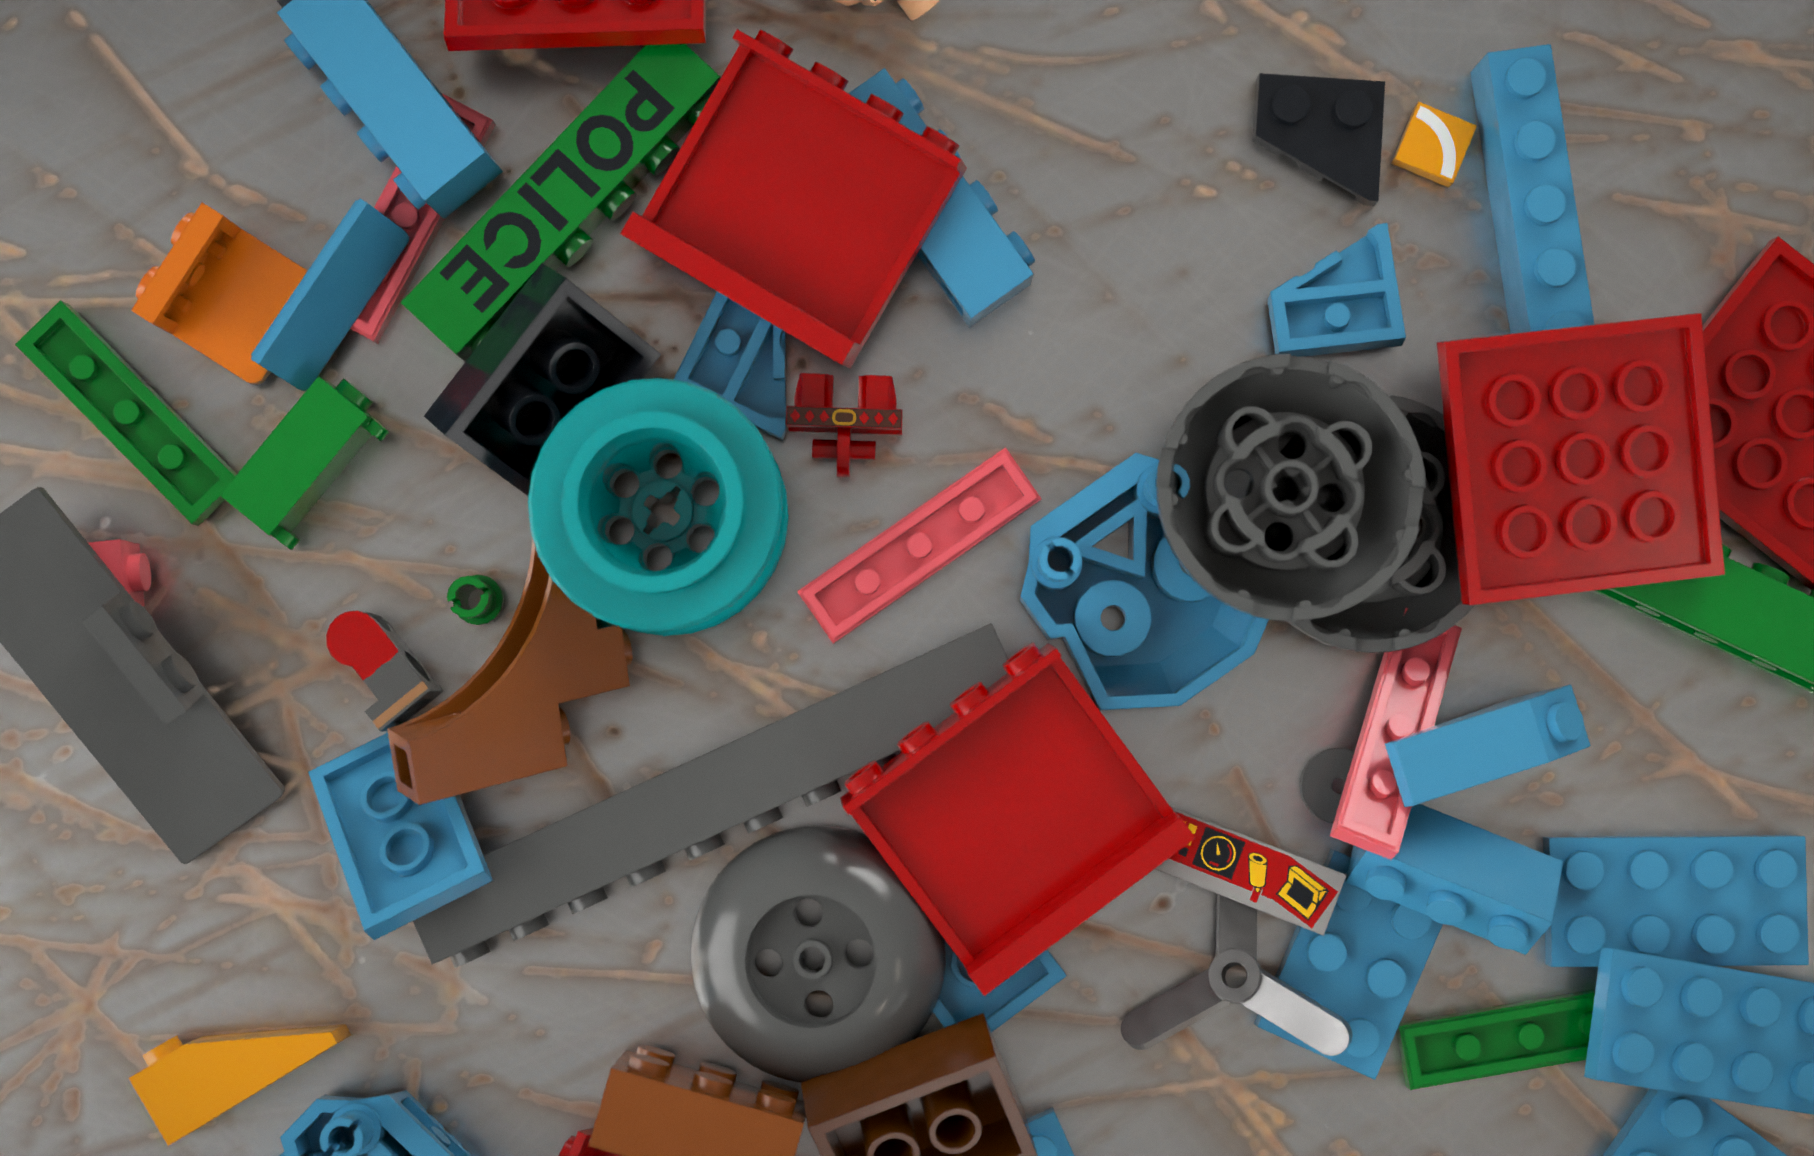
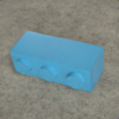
[1345,804,1563,955]

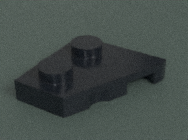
[1253,73,1385,206]

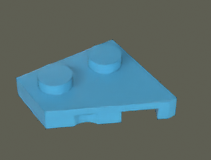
[1267,223,1406,357]
[673,292,787,440]

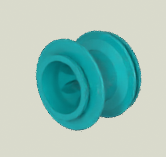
[528,378,789,636]

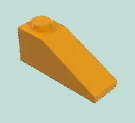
[129,1024,351,1146]

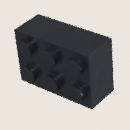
[424,263,661,497]

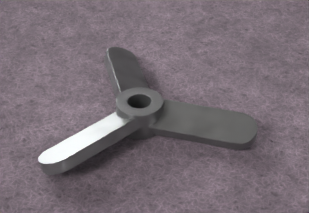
[1121,894,1352,1056]

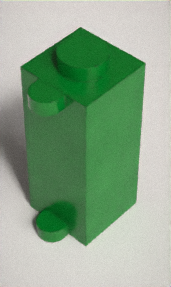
[220,376,390,550]

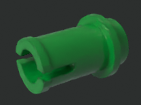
[447,574,504,625]

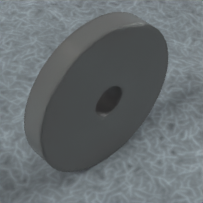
[1300,748,1355,823]

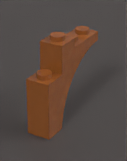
[387,537,633,805]

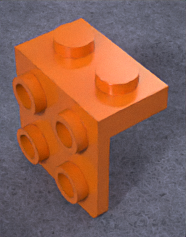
[131,202,308,385]

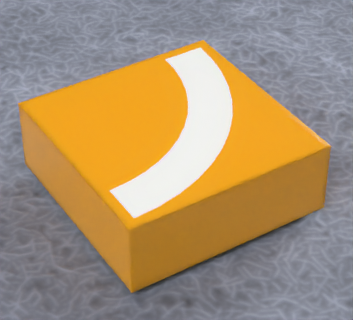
[1391,102,1477,188]

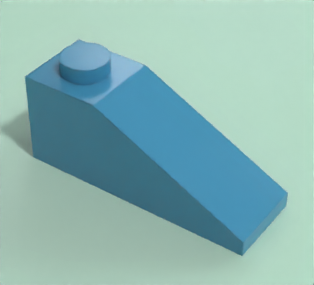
[1385,684,1591,807]

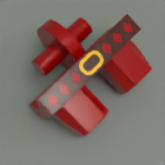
[786,373,903,477]

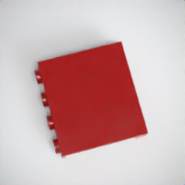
[620,29,967,369]
[840,643,1196,996]

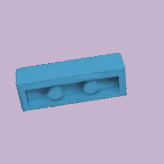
[251,198,410,391]

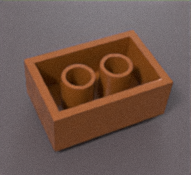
[588,1045,806,1156]

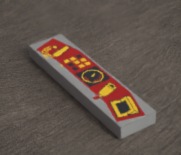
[1155,806,1347,936]

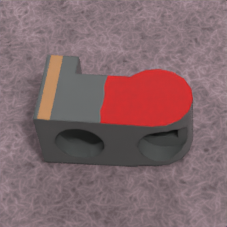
[326,611,443,732]

